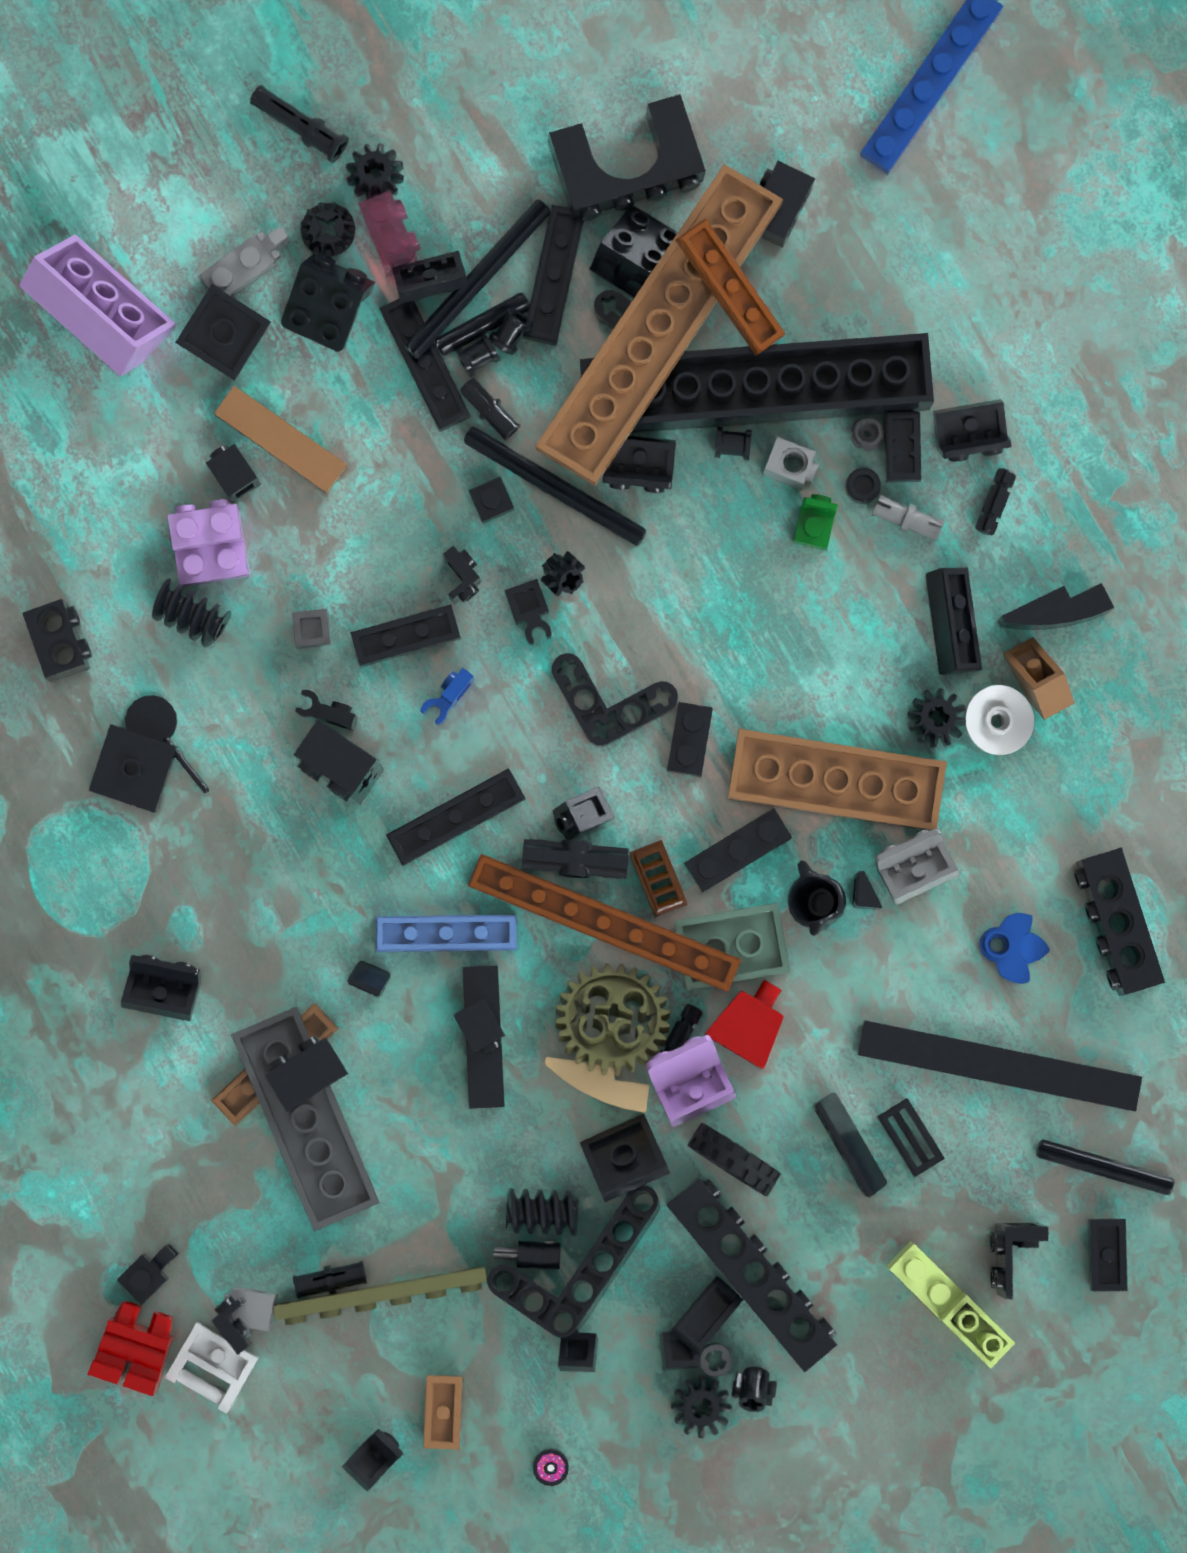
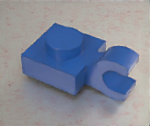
[420,667,475,726]

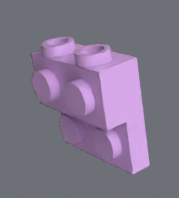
[168,499,250,587]

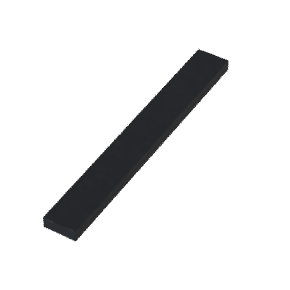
[857,1020,1142,1112]

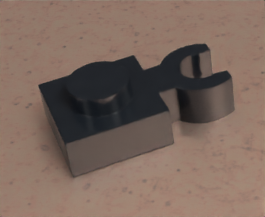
[504,579,552,645]

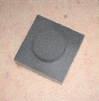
[292,609,331,649]

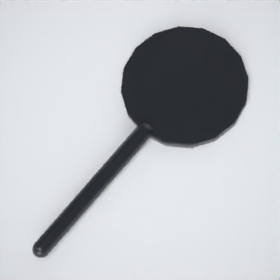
[125,695,209,793]

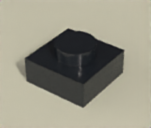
[469,477,514,524]
[660,1332,701,1370]
[558,1333,599,1372]

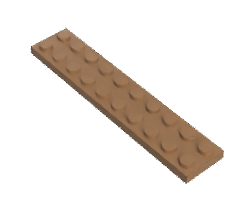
[536,164,783,486]

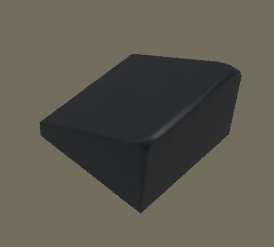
[852,871,882,910]
[347,961,391,998]

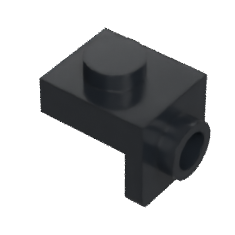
[443,545,481,604]
[341,1429,403,1492]

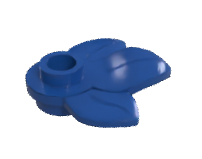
[979,913,1050,984]

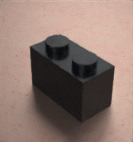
[759,161,815,248]
[265,1035,348,1112]

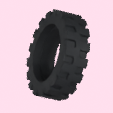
[687,1122,781,1197]

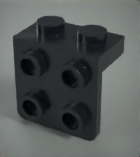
[589,206,678,298]
[281,254,375,352]

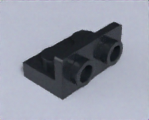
[392,250,469,304]

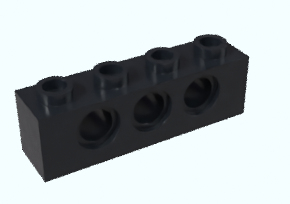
[1074,847,1165,996]

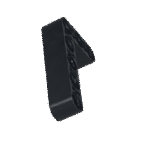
[487,1185,660,1340]

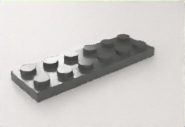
[231,1006,380,1231]

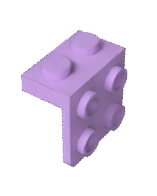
[645,1035,737,1127]

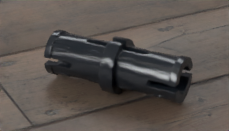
[293,1261,367,1299]

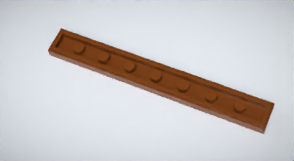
[468,854,742,992]

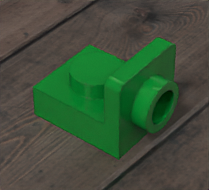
[793,494,838,550]

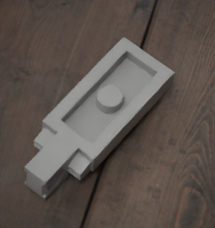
[199,226,290,297]

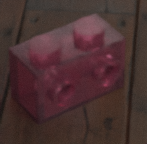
[358,191,421,277]

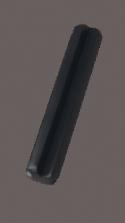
[435,293,530,356]

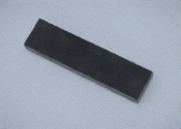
[523,204,584,346]
[379,298,471,432]
[386,768,526,866]
[462,965,505,1109]

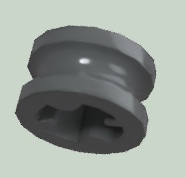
[700,1343,732,1377]

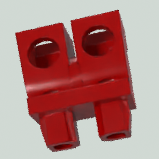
[87,1300,174,1397]

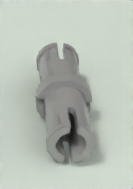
[872,494,945,541]

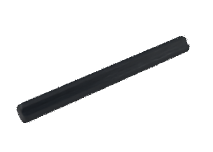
[405,199,550,358]
[464,426,646,546]

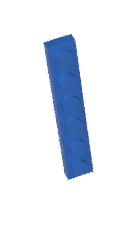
[860,0,1004,174]

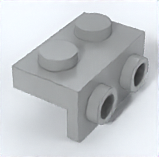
[875,828,959,905]

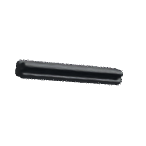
[1036,1139,1175,1195]

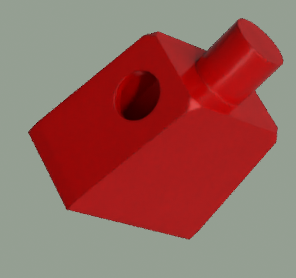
[704,980,784,1069]

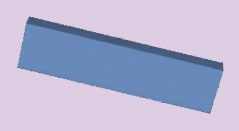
[376,915,517,952]

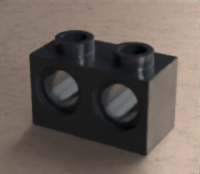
[22,599,92,683]

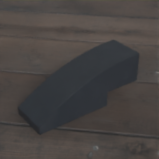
[997,583,1114,630]

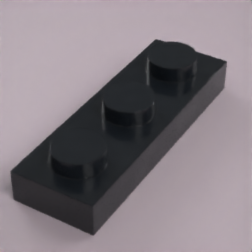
[350,604,461,668]
[684,808,792,893]

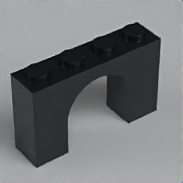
[548,94,706,221]

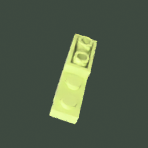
[886,1241,1015,1369]

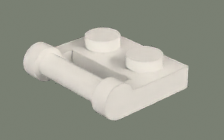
[165,1322,259,1414]

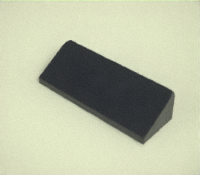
[926,567,982,675]
[813,1092,887,1197]

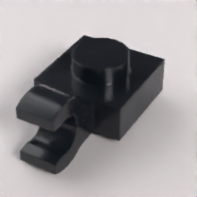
[295,690,358,731]
[117,1243,179,1305]

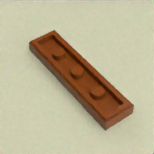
[675,218,786,356]

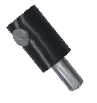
[493,1241,561,1269]

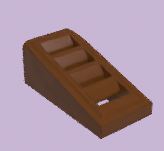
[629,840,688,918]

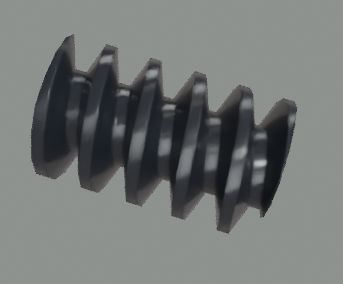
[152,578,232,647]
[506,1188,578,1236]

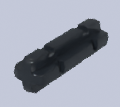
[975,468,1016,536]
[660,1004,702,1053]

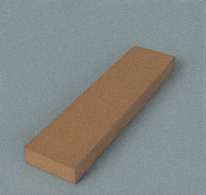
[214,386,347,494]
[211,1003,339,1126]

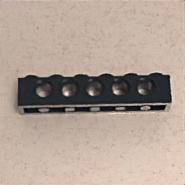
[666,1177,837,1373]

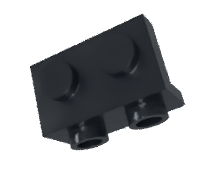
[933,399,1012,462]
[602,436,676,493]
[121,955,201,1021]

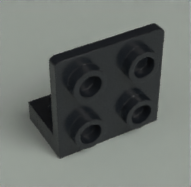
[990,1223,1049,1299]

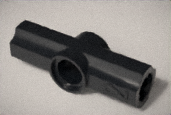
[521,839,629,879]

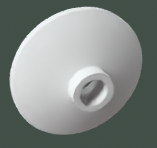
[965,685,1034,755]

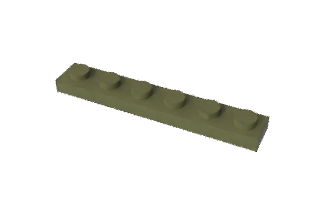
[273,1266,488,1325]

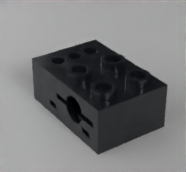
[293,719,384,804]

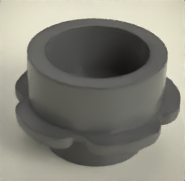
[851,417,885,451]

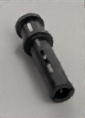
[250,85,349,163]

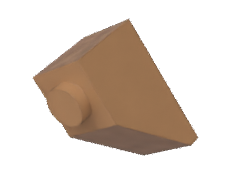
[1003,637,1074,720]

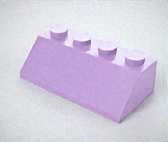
[19,234,176,377]

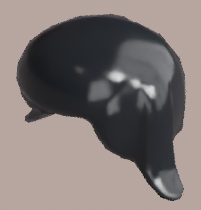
[788,860,846,936]

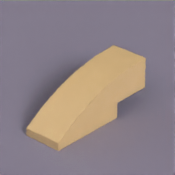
[545,1057,649,1113]

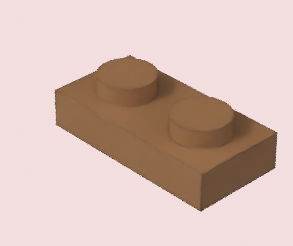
[424,1374,463,1450]

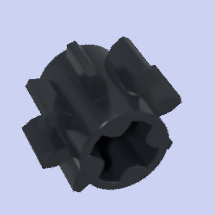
[540,551,585,596]
[731,1367,777,1412]

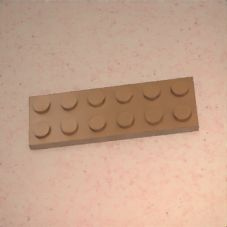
[728,729,947,831]

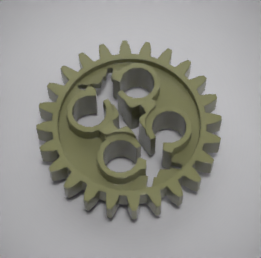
[555,963,670,1076]

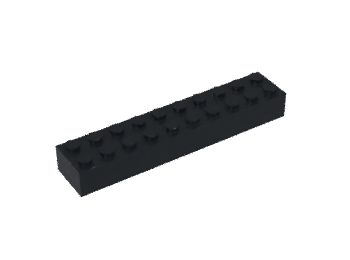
[580,333,934,433]

